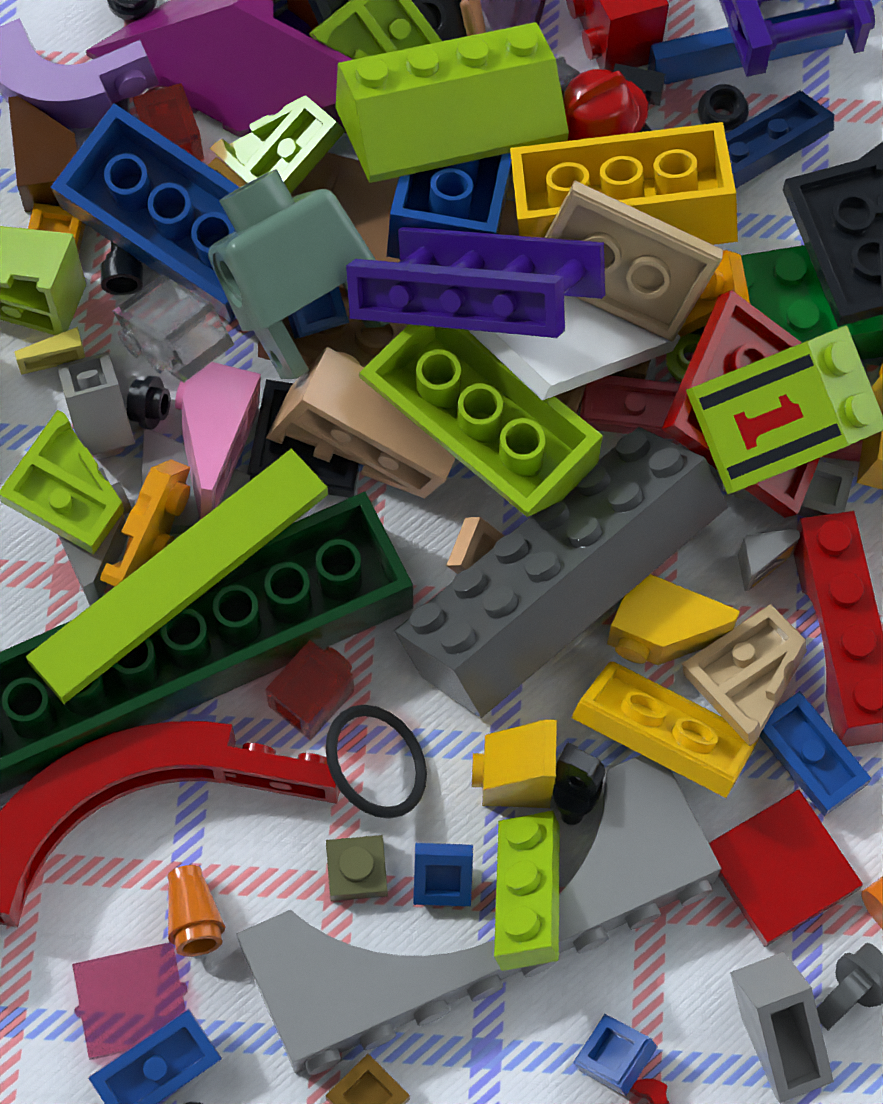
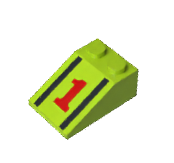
[686,325,883,495]

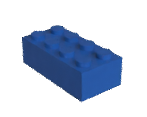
[51,103,239,322]

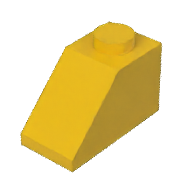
[607,574,740,665]
[472,719,557,808]

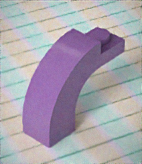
[0,18,159,129]

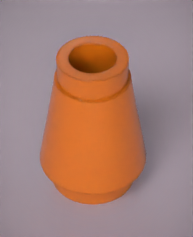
[167,865,226,957]

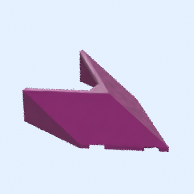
[86,0,353,137]

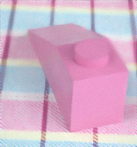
[175,359,261,520]

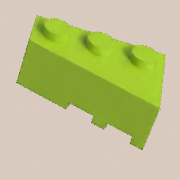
[0,226,86,335]

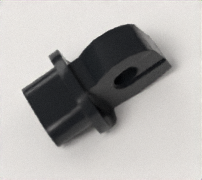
[553,742,605,825]

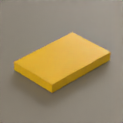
[571,661,759,798]

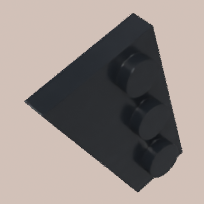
[782,153,883,327]

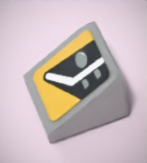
[738,529,800,591]

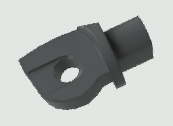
[817,943,883,1031]

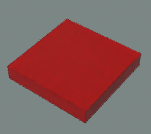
[709,789,863,947]

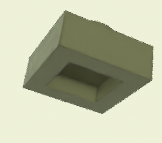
[326,835,388,901]

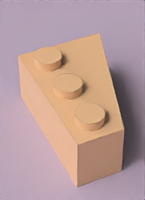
[266,347,455,499]

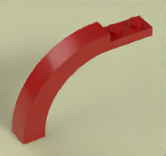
[0,721,340,928]

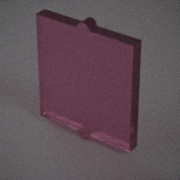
[72,942,188,1060]

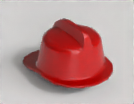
[561,69,649,142]

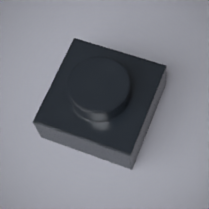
[614,63,666,108]

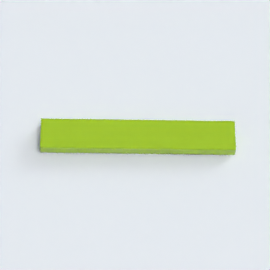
[26,448,328,704]

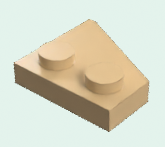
[682,604,807,746]

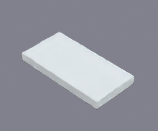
[469,296,681,400]

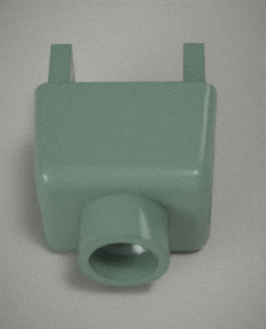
[208,169,390,379]

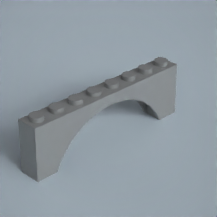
[236,755,721,1075]

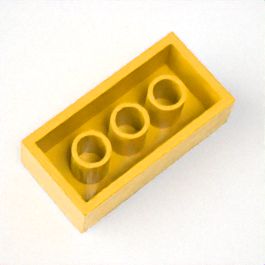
[510,122,738,245]

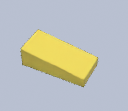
[14,327,86,375]

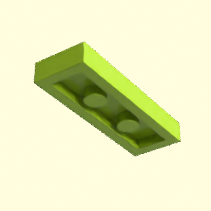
[494,810,560,971]

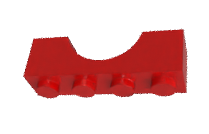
[793,511,883,747]

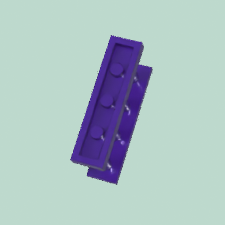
[719,0,875,77]
[346,227,606,338]

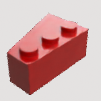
[566,0,669,72]

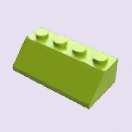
[336,22,569,183]
[359,324,603,517]

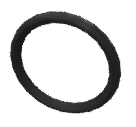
[325,705,427,819]

